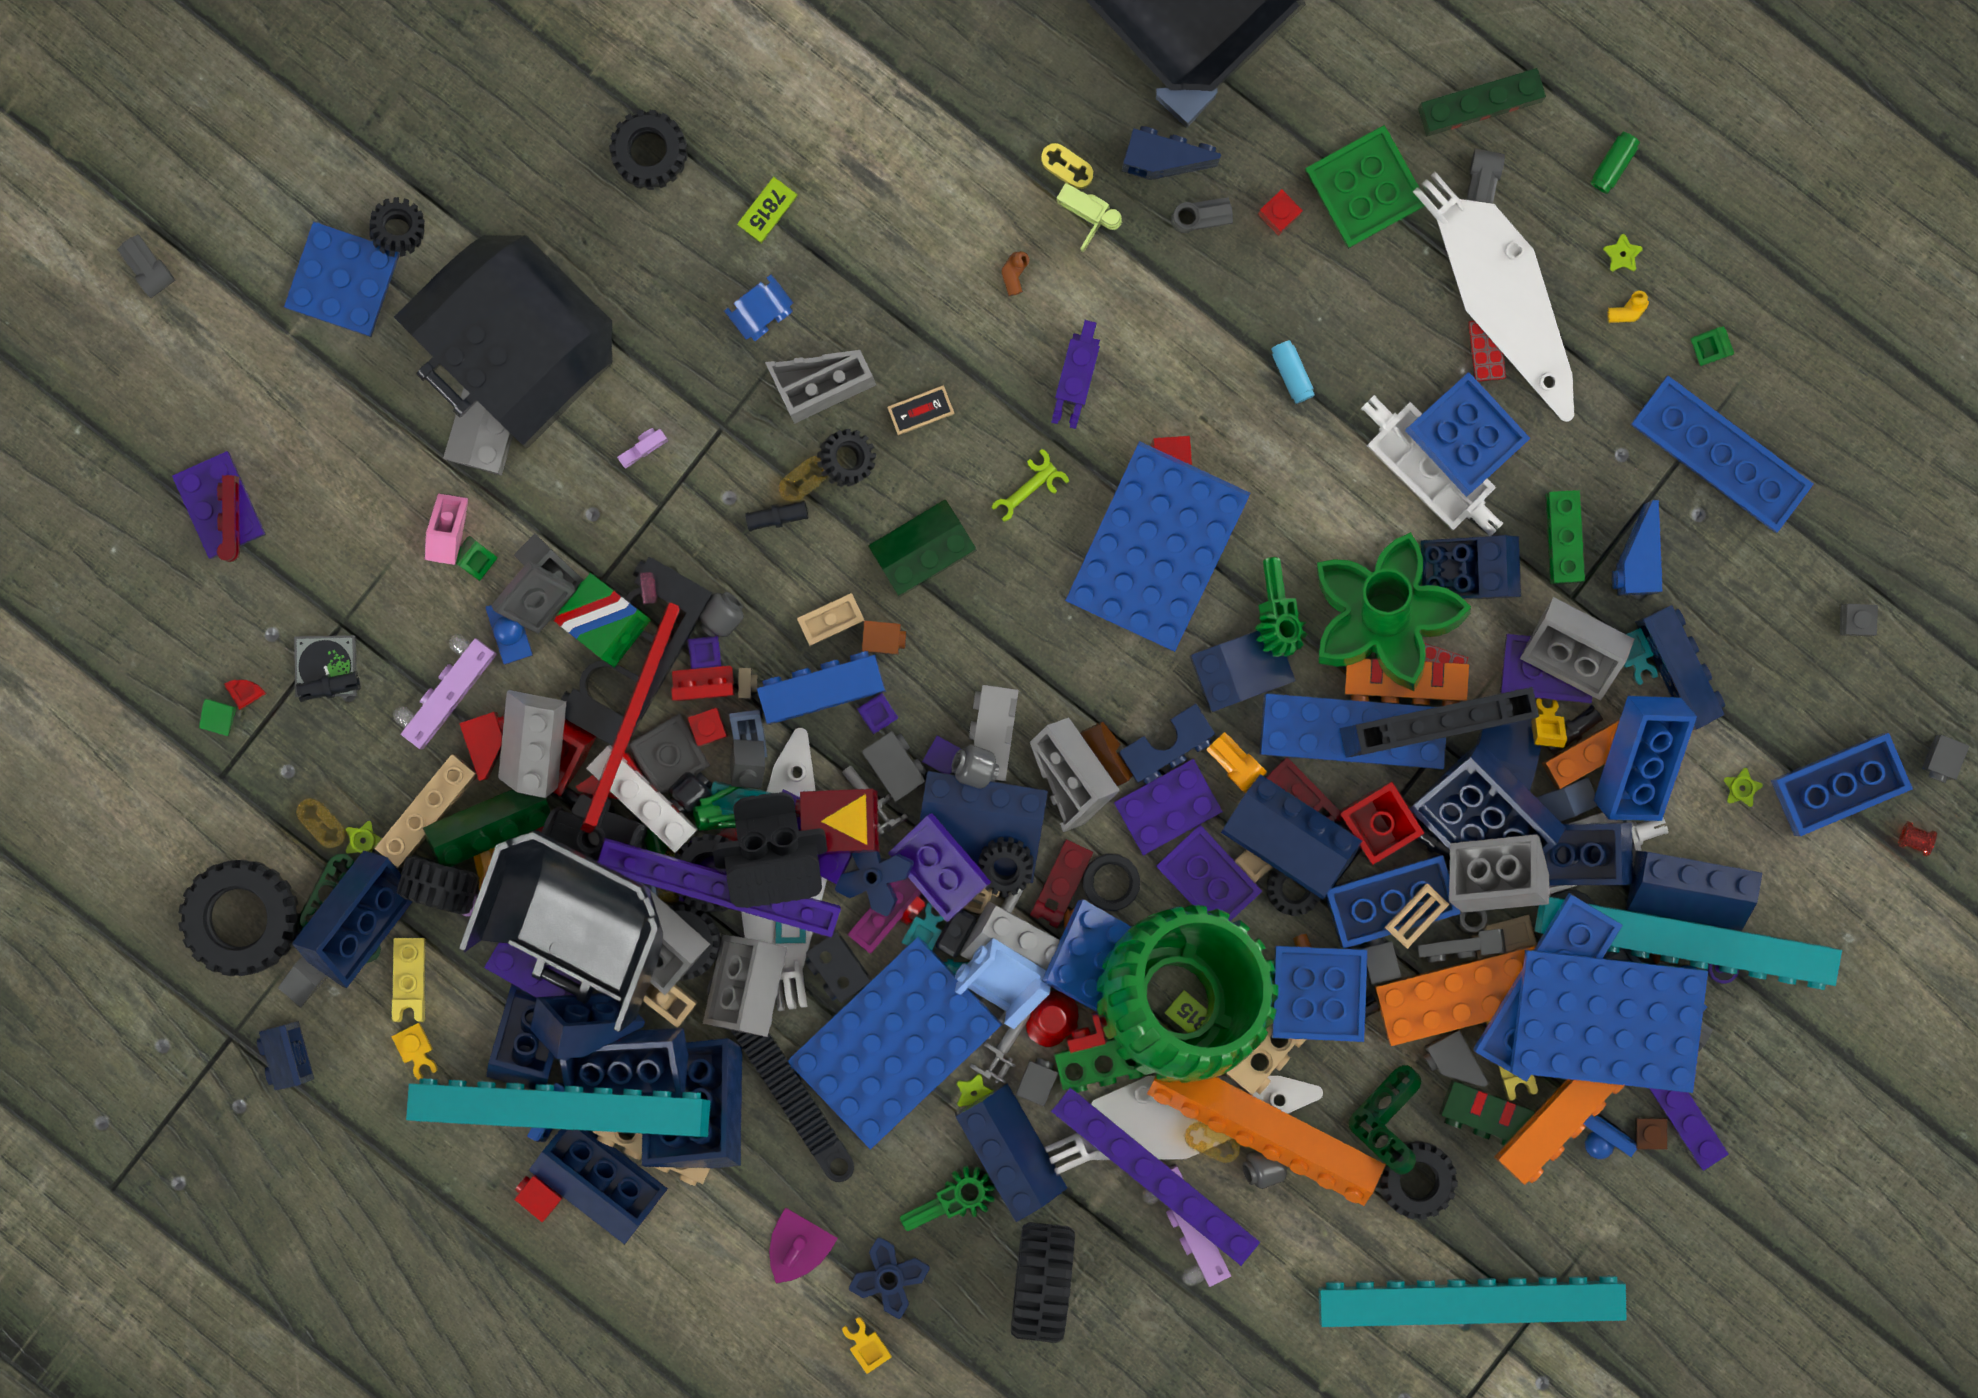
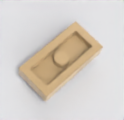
[797,593,865,646]

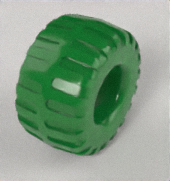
[1097,905,1279,1083]

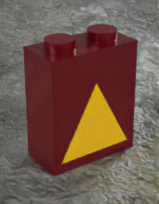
[795,789,879,854]

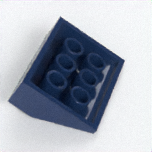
[1409,742,1566,854]
[919,771,1048,883]
[642,1038,742,1168]

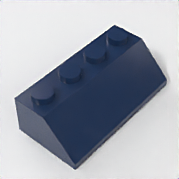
[1635,605,1725,730]
[1221,774,1362,899]
[292,850,413,988]
[1626,850,1763,931]
[560,1028,688,1098]
[955,1083,1067,1222]
[529,1129,668,1245]

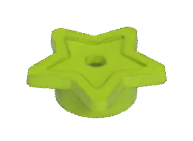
[1603,234,1643,272]
[1724,768,1763,807]
[346,821,382,854]
[956,1073,994,1107]

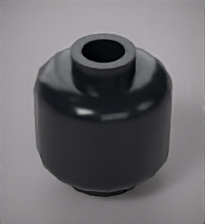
[668,772,713,817]

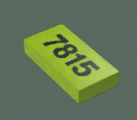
[737,177,798,244]
[1164,989,1207,1033]

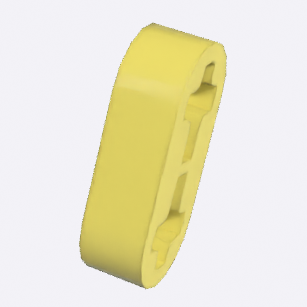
[1041,143,1093,189]

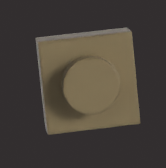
[738,668,758,699]

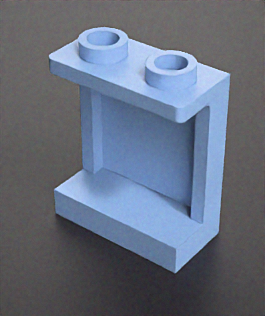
[955,938,1051,1029]

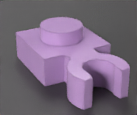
[617,428,668,469]

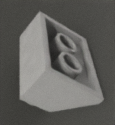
[443,388,513,476]
[1520,597,1634,701]
[498,690,567,798]
[1449,835,1549,913]
[641,883,710,995]
[959,901,1060,970]
[703,934,787,1037]

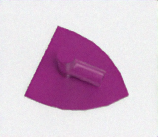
[769,1208,838,1284]

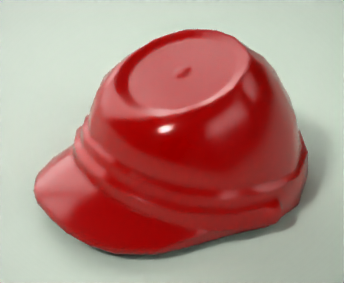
[1026,990,1079,1047]

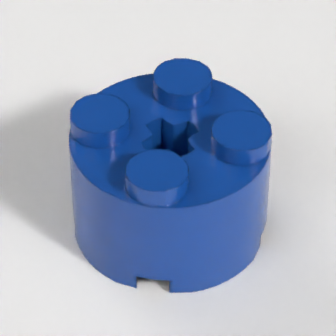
[724,274,794,341]

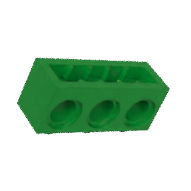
[1545,490,1585,585]
[1054,1039,1146,1093]

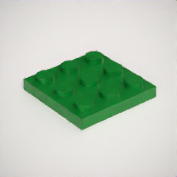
[1305,125,1426,249]

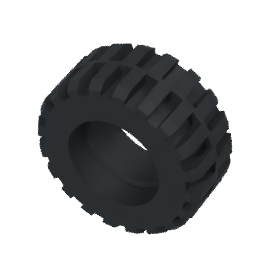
[178,860,300,976]
[1011,1222,1075,1343]

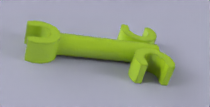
[991,449,1069,522]

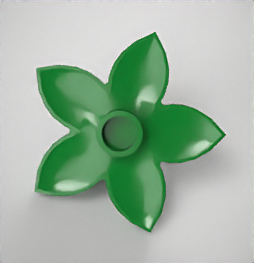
[1317,532,1471,691]

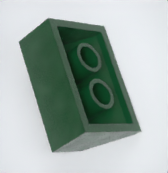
[868,499,977,597]

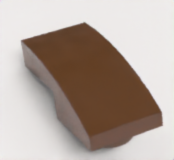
[1080,721,1133,786]

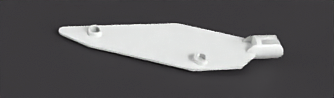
[1413,172,1574,421]
[741,728,827,1011]
[1044,1076,1323,1175]

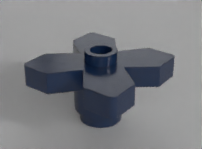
[835,852,914,916]
[849,1237,930,1319]

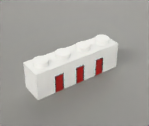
[586,745,698,853]

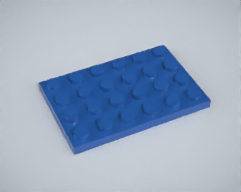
[1065,441,1250,652]
[788,936,1002,1150]
[1510,950,1708,1093]

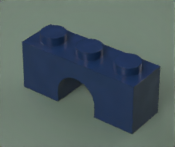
[1118,704,1215,785]

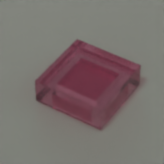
[640,572,657,605]

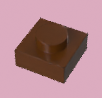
[1635,1118,1667,1149]

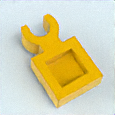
[1531,698,1567,748]
[391,1023,438,1080]
[842,1316,892,1374]

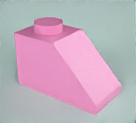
[425,494,468,565]

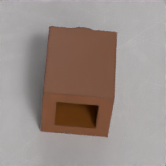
[862,621,907,655]

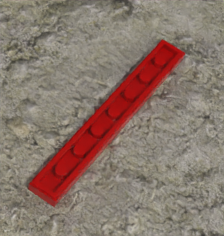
[580,602,680,833]

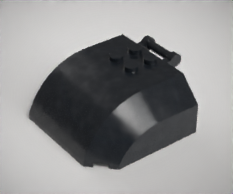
[1087,0,1306,91]
[394,235,613,448]
[459,830,663,1032]

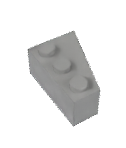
[969,685,1019,781]

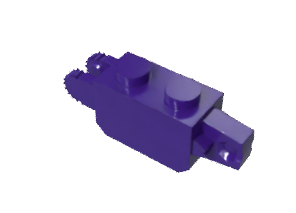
[1051,320,1100,429]

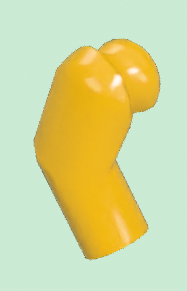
[1607,291,1649,323]

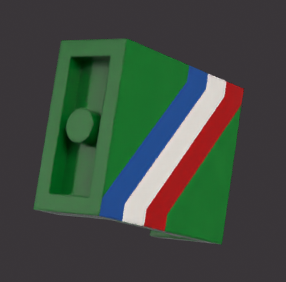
[553,573,651,668]

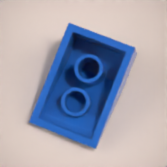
[1612,500,1662,596]

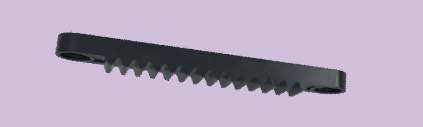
[707,978,854,1182]

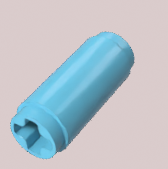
[1271,340,1315,404]

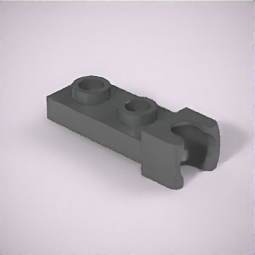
[1418,929,1506,963]

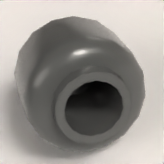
[699,592,744,637]
[951,745,999,789]
[1242,1150,1289,1189]

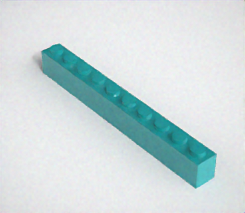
[1534,897,1842,990]
[406,1078,710,1137]
[1319,1275,1627,1327]

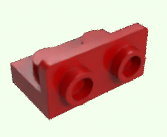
[671,666,735,701]
[1066,1012,1107,1053]

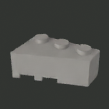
[765,350,876,424]
[1030,718,1120,832]

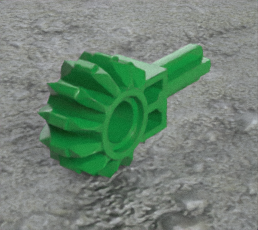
[1254,557,1308,657]
[900,1165,996,1231]

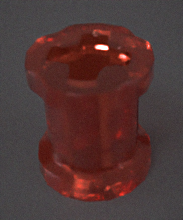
[1898,821,1937,857]

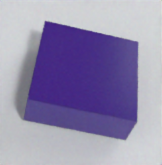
[688,636,722,669]
[857,693,898,735]
[922,735,962,775]

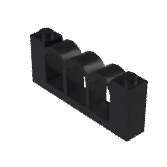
[561,557,714,745]
[1339,687,1539,758]

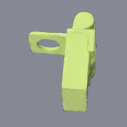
[1057,183,1122,252]

